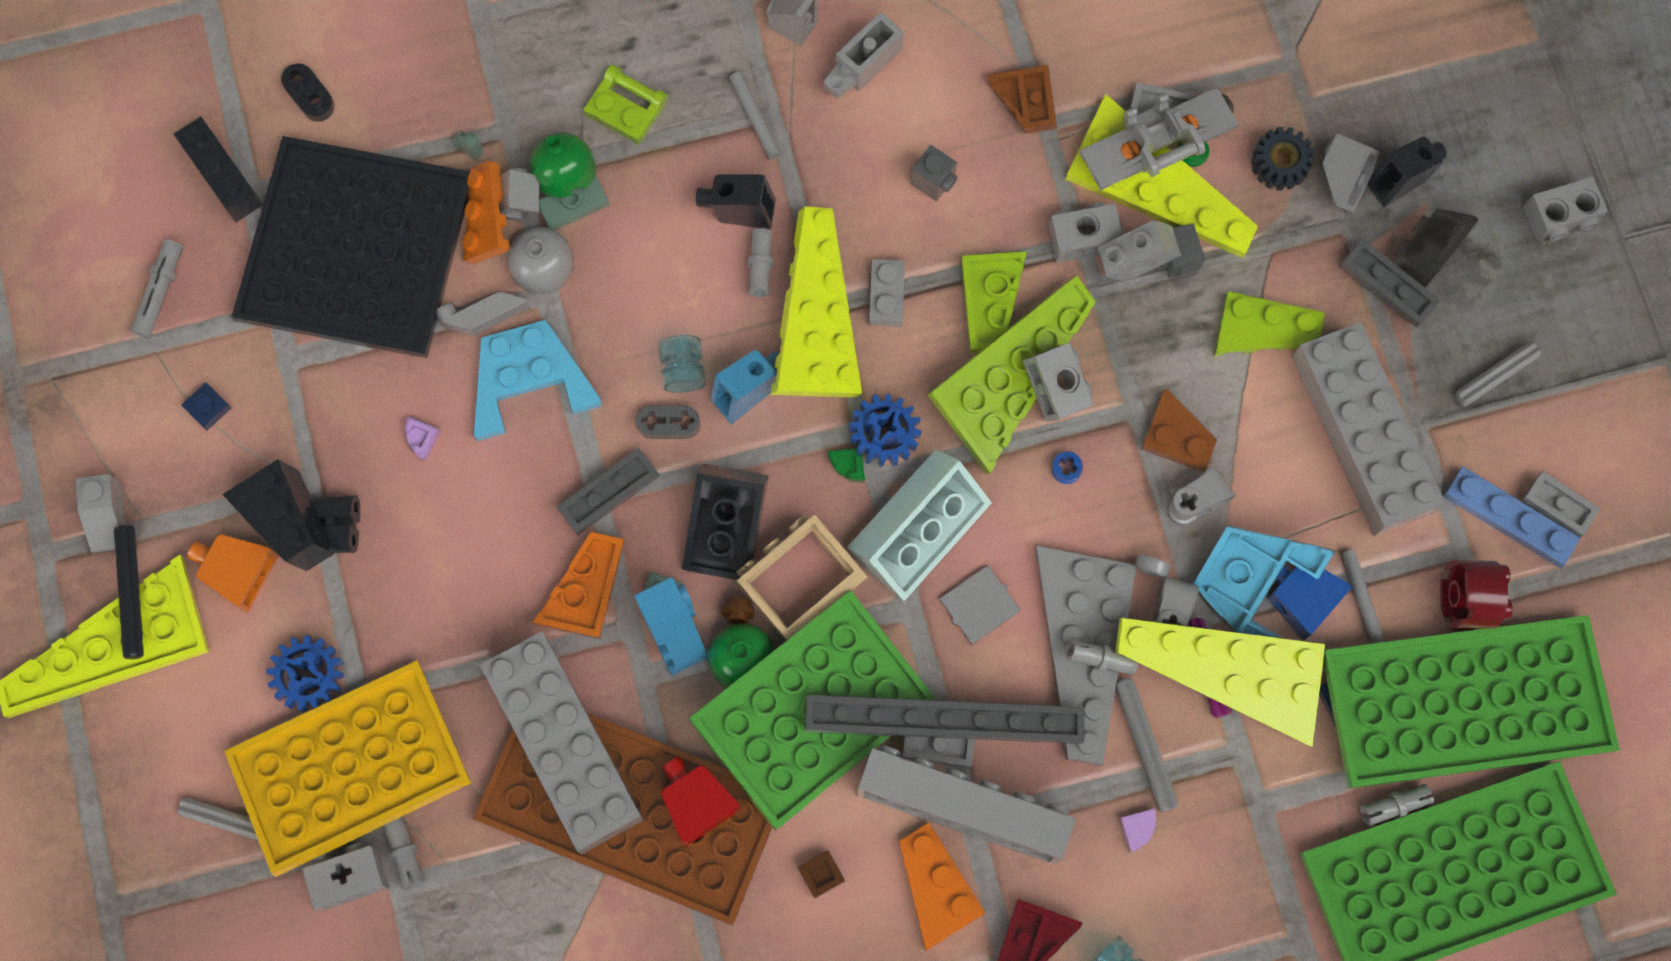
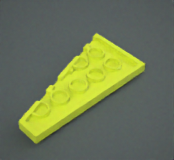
[1065,94,1258,258]
[770,206,862,398]
[0,554,210,718]
[1115,618,1325,747]

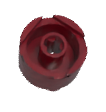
[1440,560,1513,629]

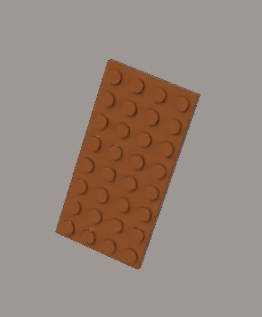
[473,713,772,926]

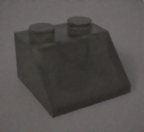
[1394,208,1479,288]

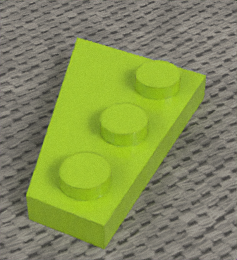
[961,251,1027,353]
[1214,291,1325,356]

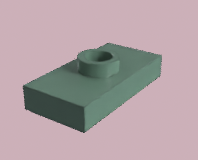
[539,175,610,230]

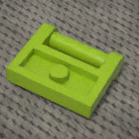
[583,64,668,145]

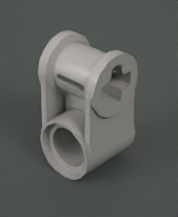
[1168,467,1235,525]
[1153,576,1199,626]

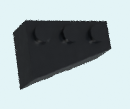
[222,459,334,572]

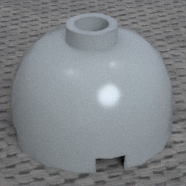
[508,227,574,294]

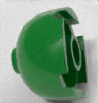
[529,132,597,198]
[708,623,775,689]

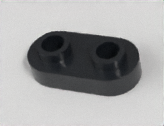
[281,64,335,122]

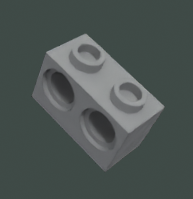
[1523,176,1608,241]

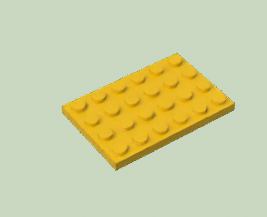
[224,660,472,877]

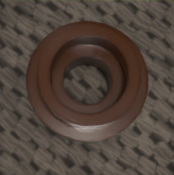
[720,597,755,624]

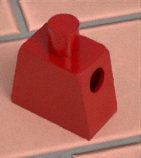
[661,756,741,847]

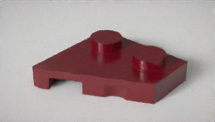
[997,899,1083,961]

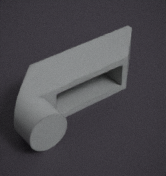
[437,291,529,336]

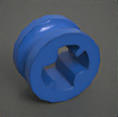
[1052,451,1083,484]

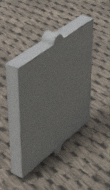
[939,566,1021,645]

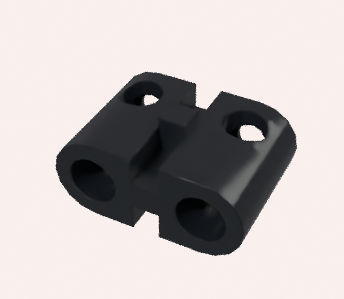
[313,495,360,554]

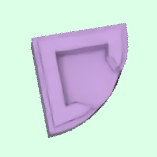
[405,416,440,461]
[1120,808,1156,853]

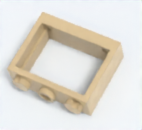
[735,515,868,642]

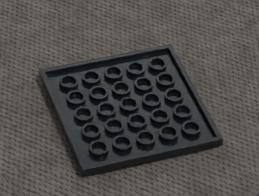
[232,136,470,358]

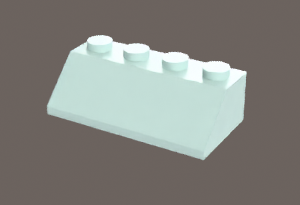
[847,450,992,601]

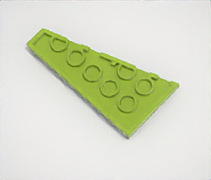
[927,275,1096,474]

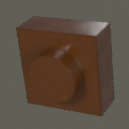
[798,850,845,899]

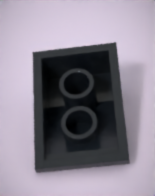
[682,463,769,580]

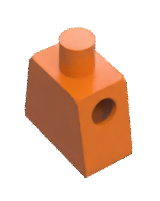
[187,534,279,613]

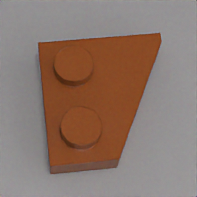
[987,65,1057,134]
[1141,389,1217,473]

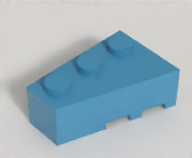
[634,577,708,675]

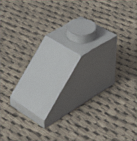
[766,0,818,46]
[1322,133,1382,213]
[76,474,126,553]

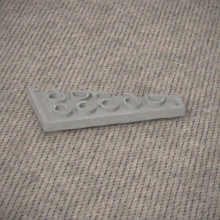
[1035,545,1136,767]

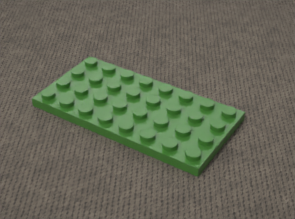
[1323,615,1620,789]
[1299,761,1617,961]

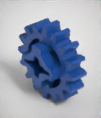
[848,394,922,467]
[266,635,345,712]

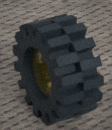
[1251,127,1314,191]

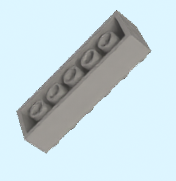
[1292,322,1446,536]
[480,631,644,855]
[857,746,1076,865]

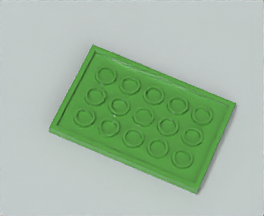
[688,590,936,830]

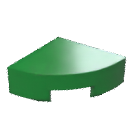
[828,448,865,482]

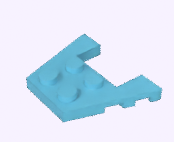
[474,320,602,441]
[1193,525,1336,638]

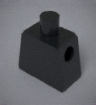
[1367,136,1447,208]
[696,174,776,229]

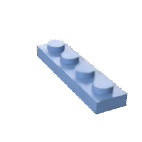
[1443,466,1580,568]

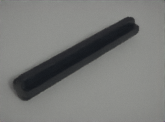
[114,525,144,660]

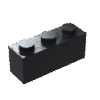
[174,116,263,223]

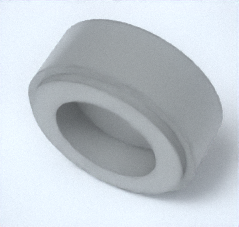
[1135,555,1171,578]

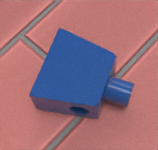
[1268,564,1352,640]

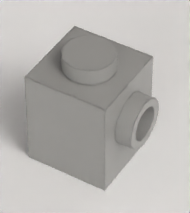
[499,168,539,222]

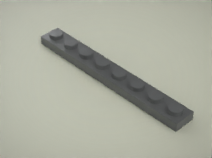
[805,695,1084,744]

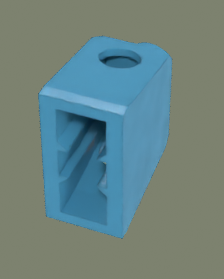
[710,350,779,424]

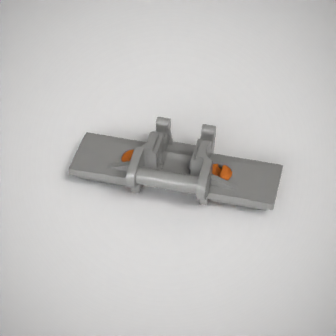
[1079,88,1239,190]

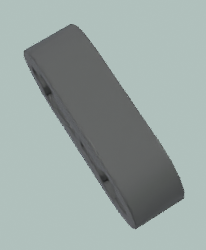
[636,406,700,439]

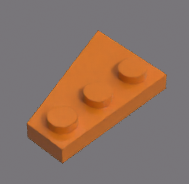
[462,160,510,264]
[532,532,625,639]

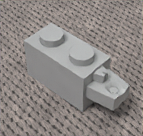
[824,12,904,99]

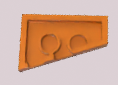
[899,822,985,951]

